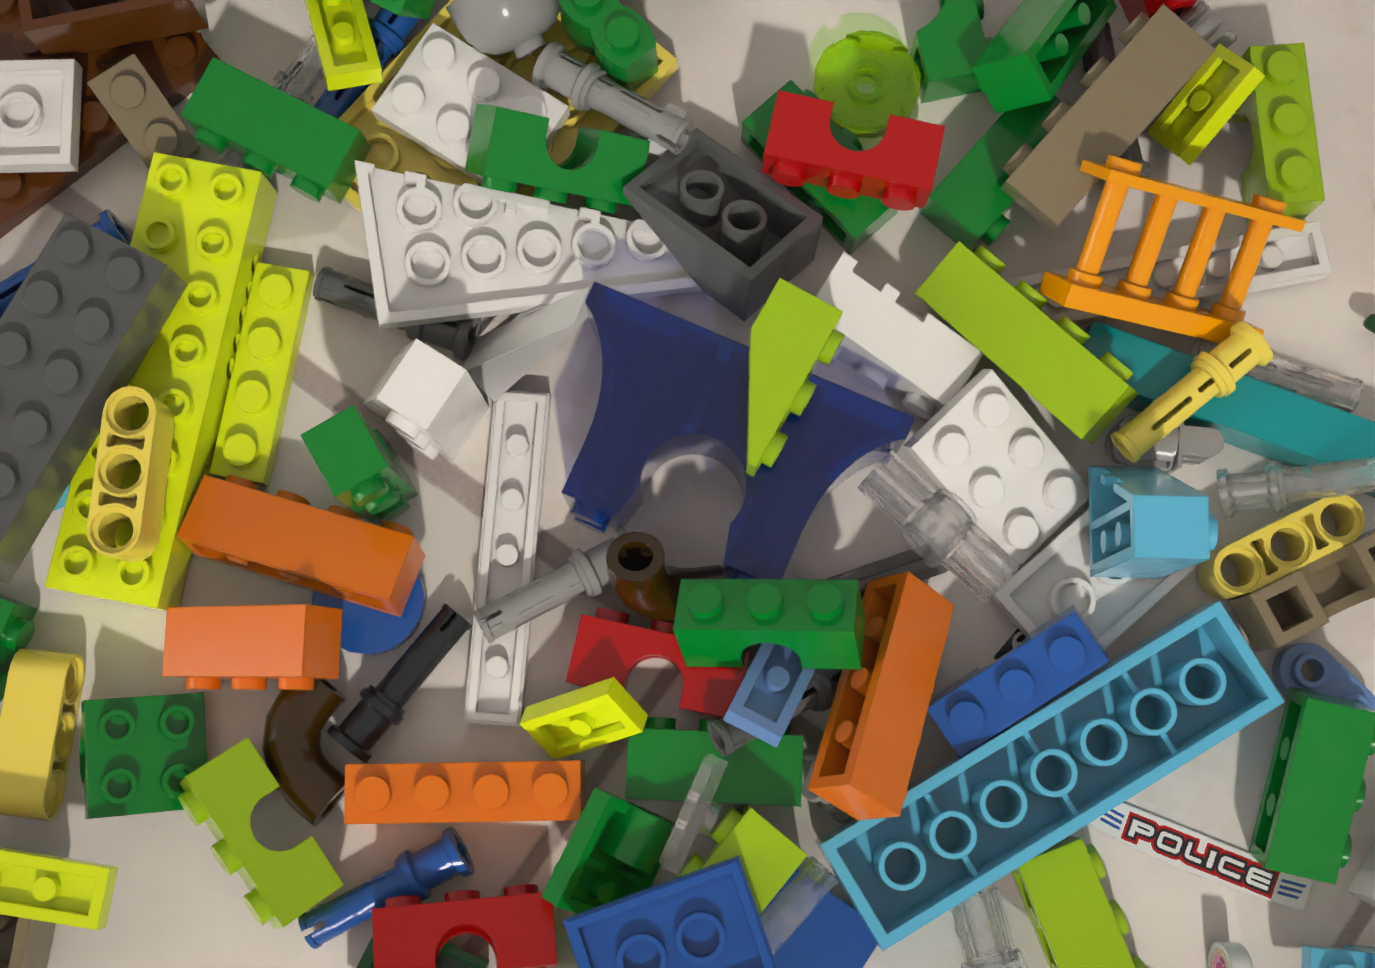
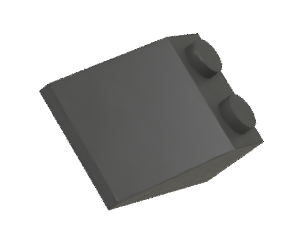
[623,128,823,322]

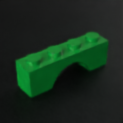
[909,0,992,103]

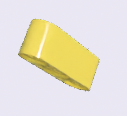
[87,386,174,563]
[1196,494,1365,600]
[0,648,85,821]

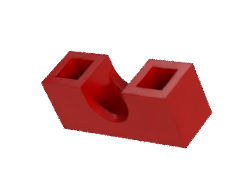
[762,90,945,211]
[566,607,750,718]
[372,884,558,968]

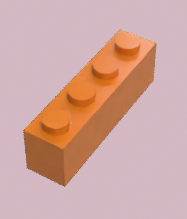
[176,475,425,617]
[808,571,955,820]
[344,760,585,824]

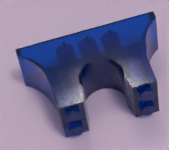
[561,281,915,579]

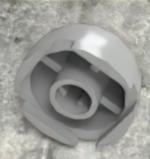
[446,0,559,60]

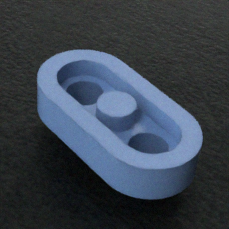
[1272,643,1375,711]

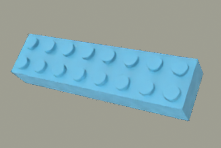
[815,601,1285,951]

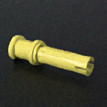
[1110,321,1273,463]

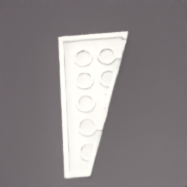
[355,160,702,330]

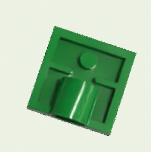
[79,692,207,819]
[541,787,680,913]

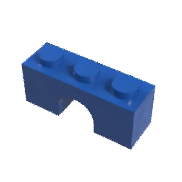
[927,604,1109,758]

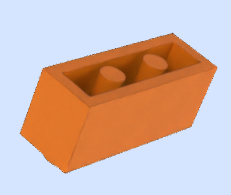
[162,604,343,691]

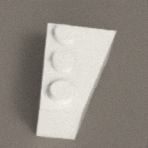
[816,252,983,419]
[362,338,489,461]

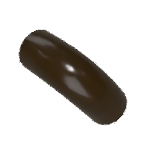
[606,531,724,624]
[262,679,346,826]

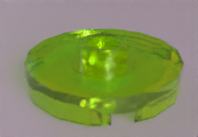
[813,30,921,139]

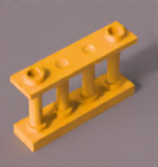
[1038,154,1306,343]

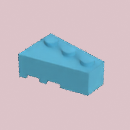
[1088,465,1218,579]

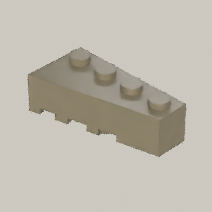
[1000,4,1216,232]

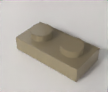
[87,53,200,169]

